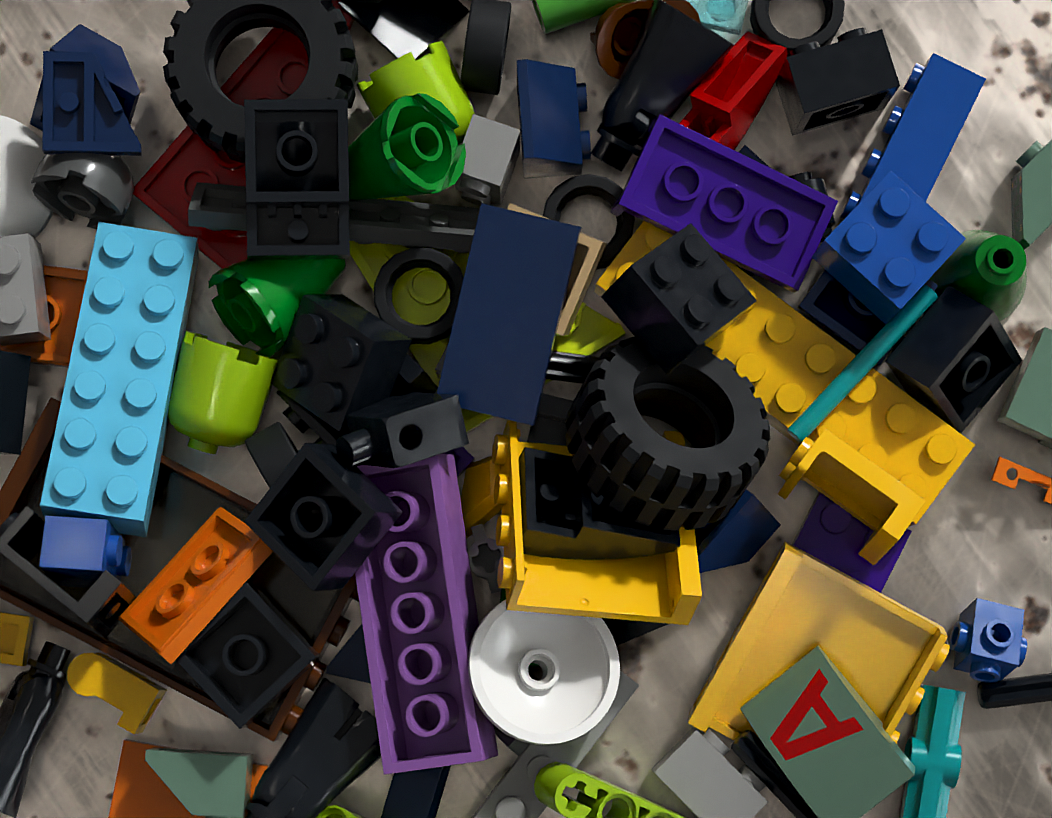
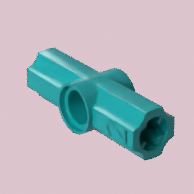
[899,684,966,818]

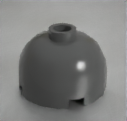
[31,153,134,229]

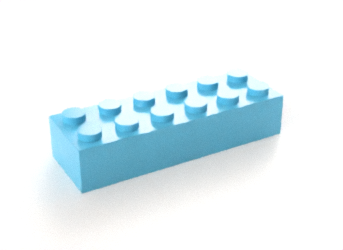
[40,222,199,537]

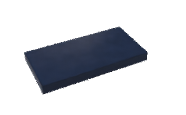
[437,203,582,426]

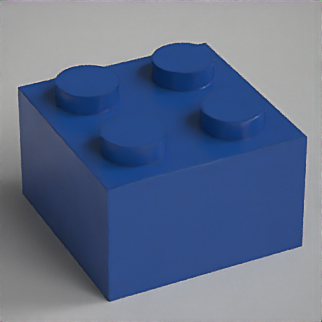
[812,170,966,324]

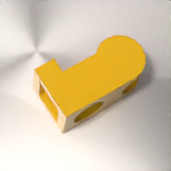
[67,653,167,734]

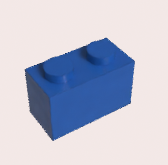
[39,516,132,588]

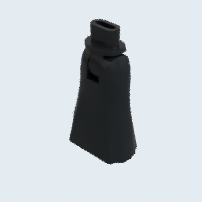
[591,0,734,172]
[0,641,71,818]
[245,678,381,818]

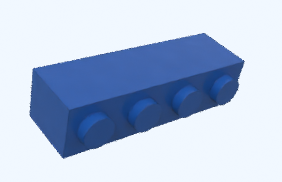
[840,53,986,219]

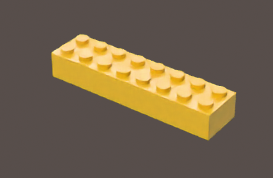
[594,221,975,526]

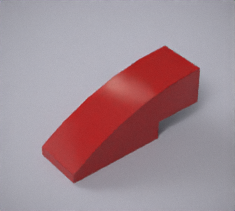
[679,31,788,150]

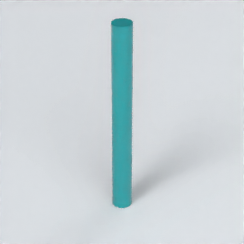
[787,284,938,443]

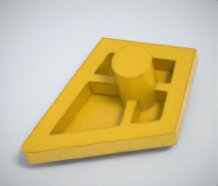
[461,456,502,539]

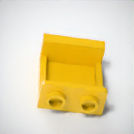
[778,428,926,565]

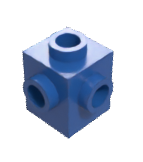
[950,598,1027,682]

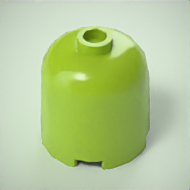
[356,41,475,145]
[168,331,279,454]

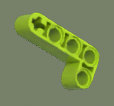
[534,762,688,818]

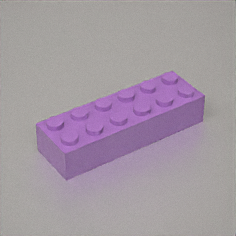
[355,453,498,775]

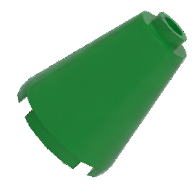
[348,93,466,200]
[930,230,1027,321]
[208,259,346,357]

